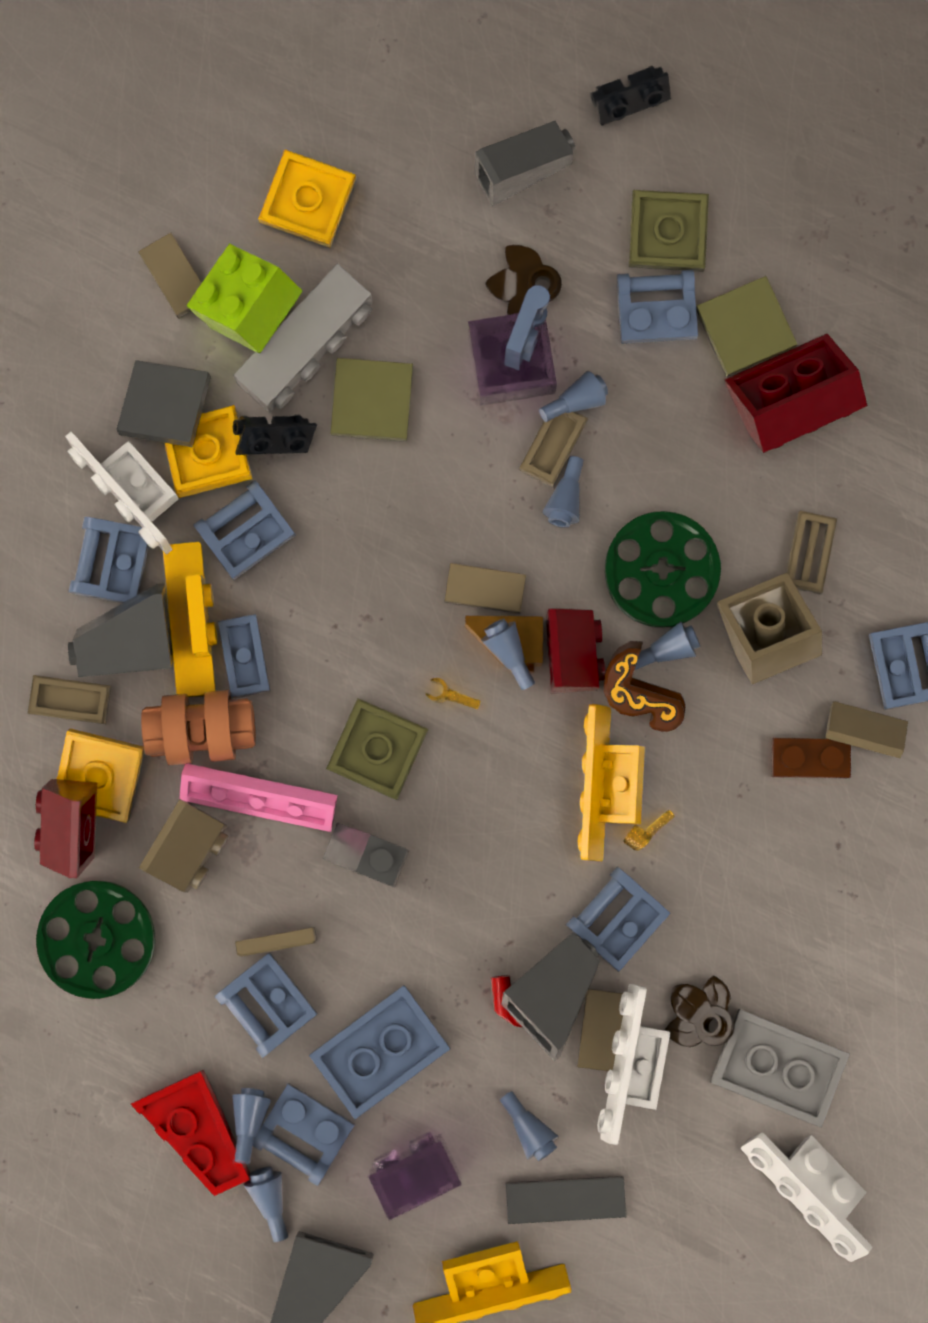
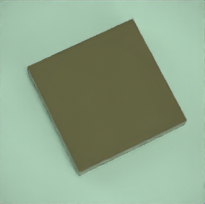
[628,190,709,272]
[696,276,797,377]
[330,358,413,441]
[326,698,428,800]

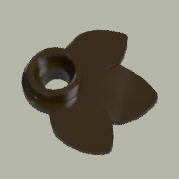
[485,245,562,320]
[665,976,734,1048]

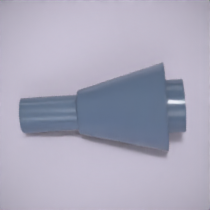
[539,371,608,422]
[542,456,584,528]
[481,619,535,690]
[634,622,701,671]
[232,1088,271,1164]
[500,1091,559,1162]
[244,1167,288,1242]

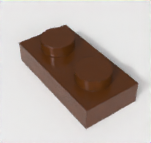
[771,738,851,779]

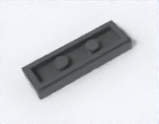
[506,1176,626,1224]

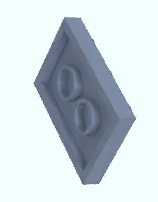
[309,985,450,1119]

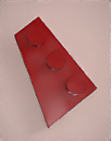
[131,1069,250,1196]

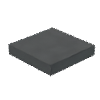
[116,360,211,447]

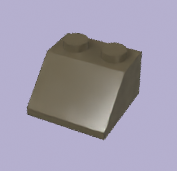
[717,572,822,685]
[139,799,229,893]

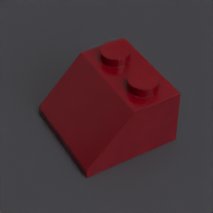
[545,608,605,694]
[34,779,97,879]

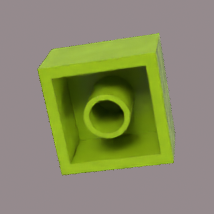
[186,243,303,354]

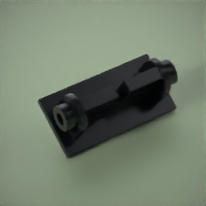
[590,66,671,126]
[233,414,317,455]

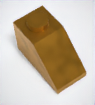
[465,615,543,673]

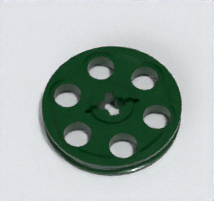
[604,511,721,628]
[36,881,155,999]

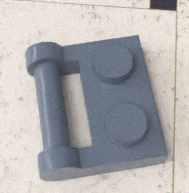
[617,270,698,344]
[504,285,550,370]
[193,480,296,580]
[68,517,149,603]
[869,622,928,710]
[566,866,670,972]
[214,952,318,1058]
[253,1083,355,1186]

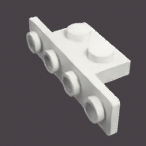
[65,432,179,555]
[597,984,670,1145]
[741,1133,873,1262]

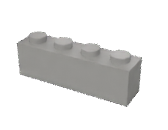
[233,263,373,413]

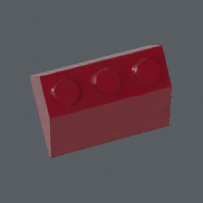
[724,333,868,453]

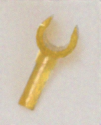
[426,678,481,710]
[623,810,675,851]

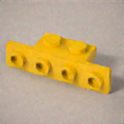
[163,542,217,697]
[577,704,645,862]
[413,1241,572,1323]

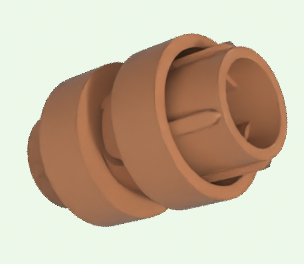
[141,690,256,765]

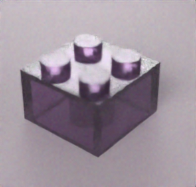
[468,313,557,406]
[368,1132,462,1221]

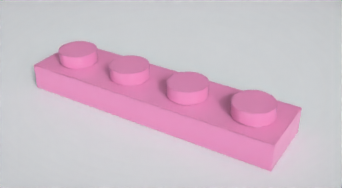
[179,764,338,832]

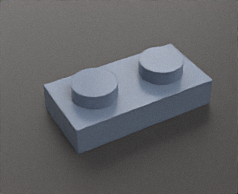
[218,614,270,698]

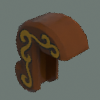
[603,641,686,732]

